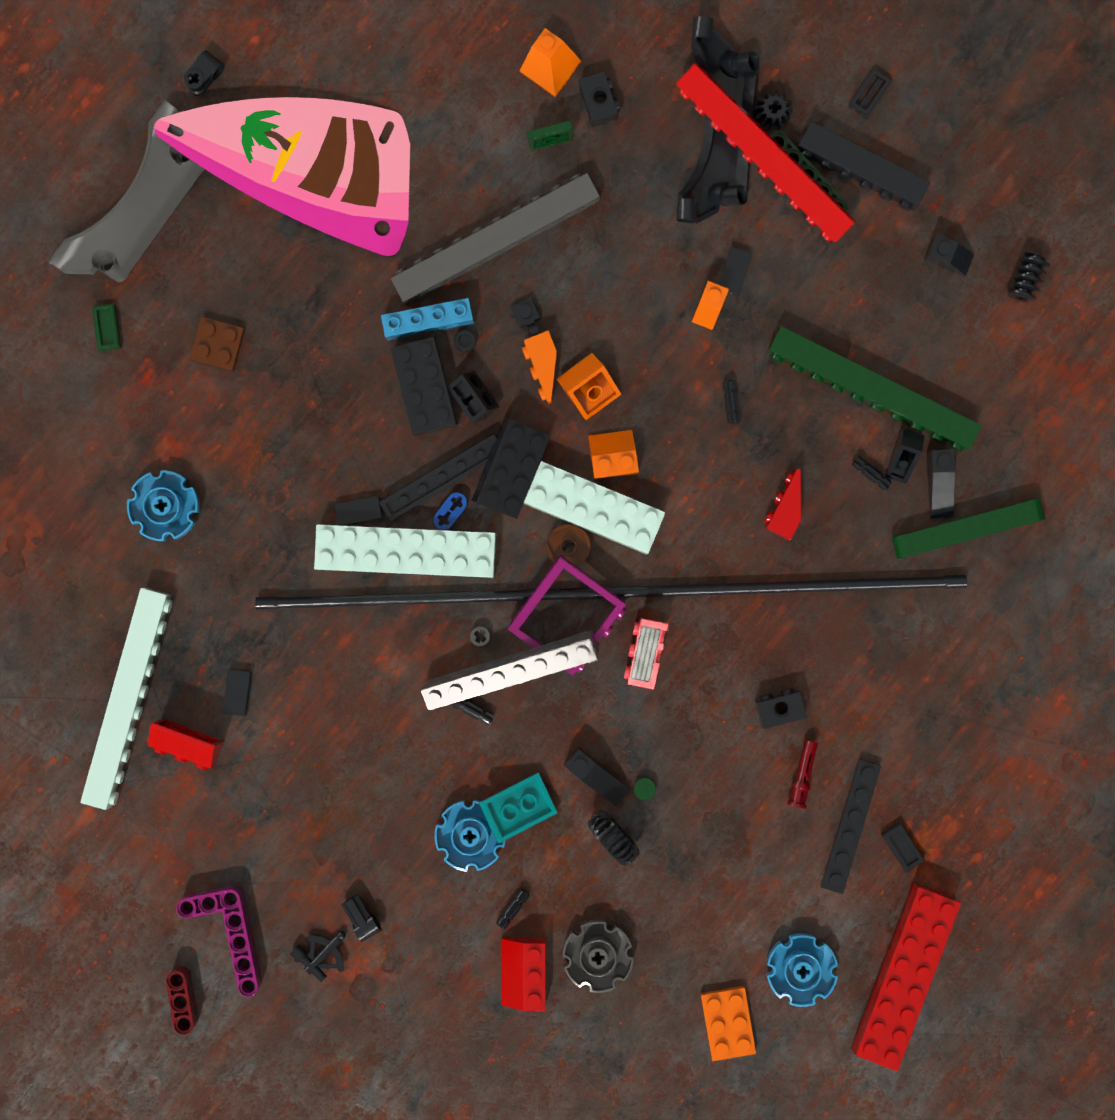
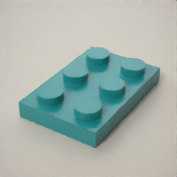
[479,773,557,843]

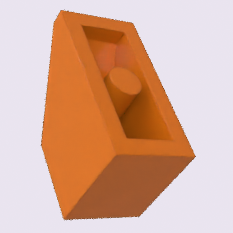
[692,280,729,330]

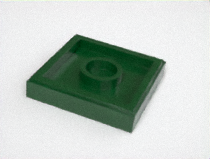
[527,121,573,151]

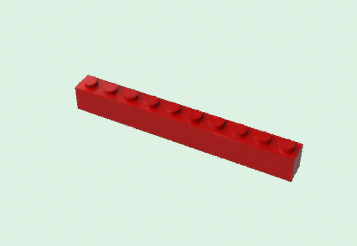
[676,63,857,243]

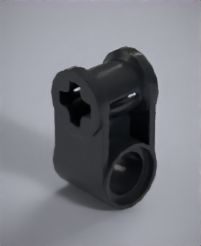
[184,50,225,95]

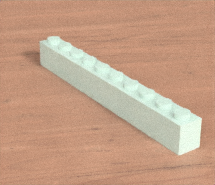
[80,588,173,810]

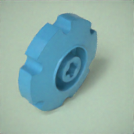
[127,470,200,541]
[435,799,506,872]
[766,933,838,1007]

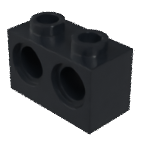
[447,371,500,423]

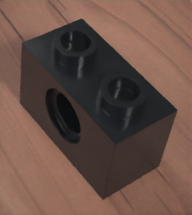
[579,71,620,128]
[755,688,807,729]

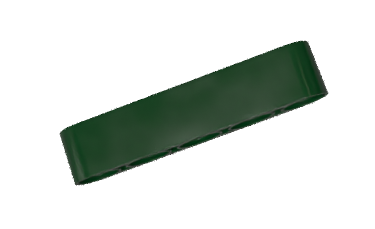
[770,132,848,211]

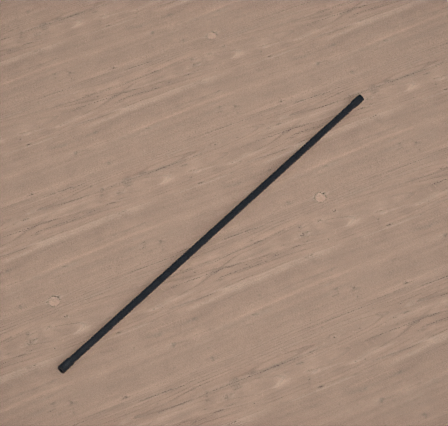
[255,575,967,611]

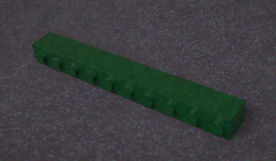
[767,326,982,452]

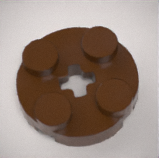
[546,524,591,567]

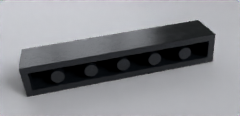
[797,122,931,211]

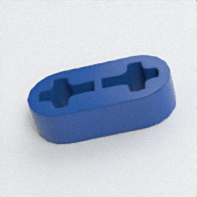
[434,493,468,530]

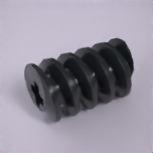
[1007,252,1050,302]

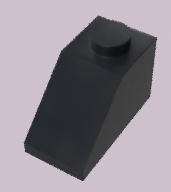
[924,235,974,277]
[885,428,925,484]

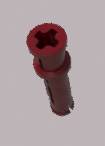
[787,740,819,809]

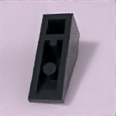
[926,449,956,519]
[564,746,630,806]

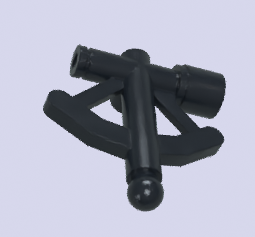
[290,931,346,982]

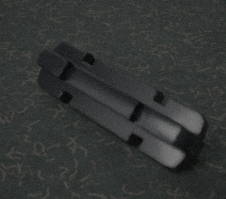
[723,380,741,424]
[852,456,892,491]
[452,700,494,726]
[496,888,529,929]

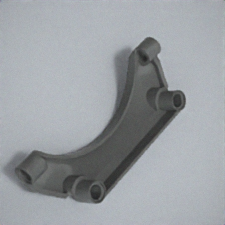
[48,100,205,283]

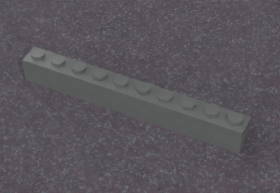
[390,173,600,305]

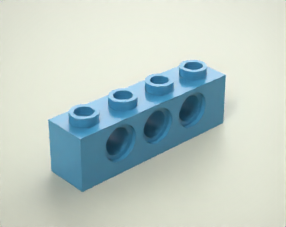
[381,298,474,341]

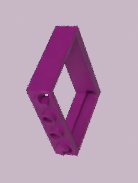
[508,554,626,676]

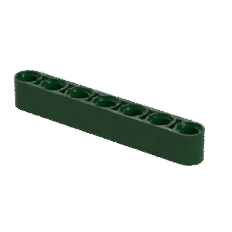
[892,498,1046,559]

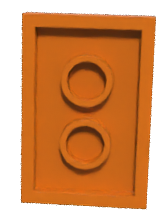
[700,986,756,1061]

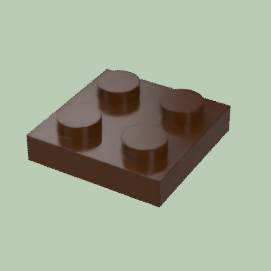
[190,317,245,372]

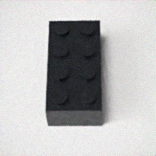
[390,337,458,437]
[471,418,550,519]

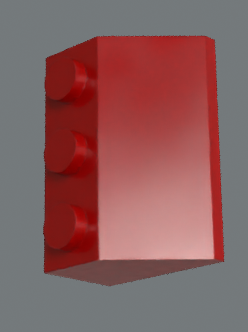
[148,719,224,770]
[501,938,546,1011]

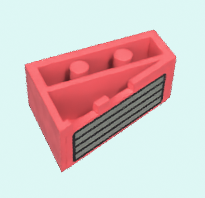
[624,618,668,689]

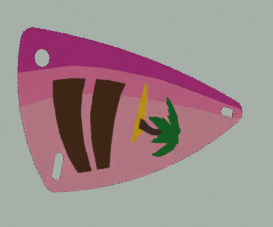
[154,97,410,256]

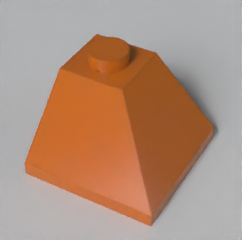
[520,28,581,98]

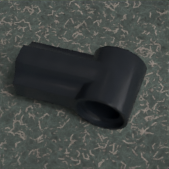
[341,894,382,942]

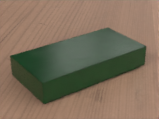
[92,304,121,351]

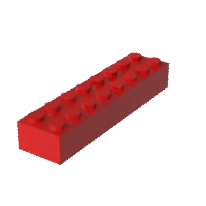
[851,883,961,1072]

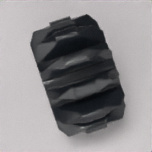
[755,90,793,130]

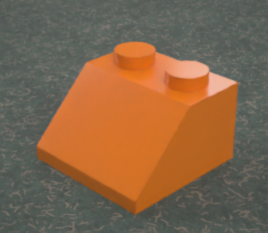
[556,353,622,420]
[588,430,639,480]

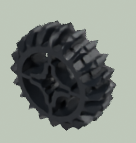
[588,810,640,866]

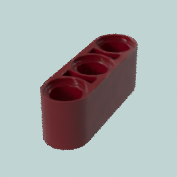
[166,966,198,1035]

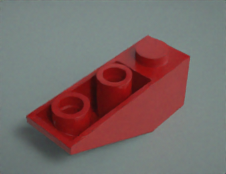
[764,468,801,541]

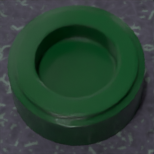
[633,777,656,800]

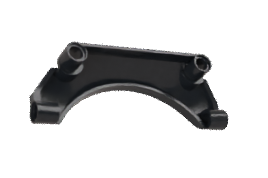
[676,16,759,224]

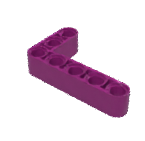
[176,886,262,997]

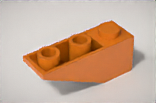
[521,331,557,405]

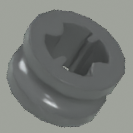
[470,627,490,646]

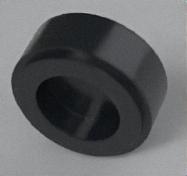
[454,330,476,353]

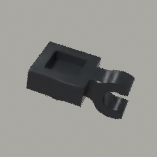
[511,298,540,337]

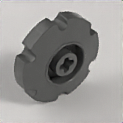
[562,919,634,993]

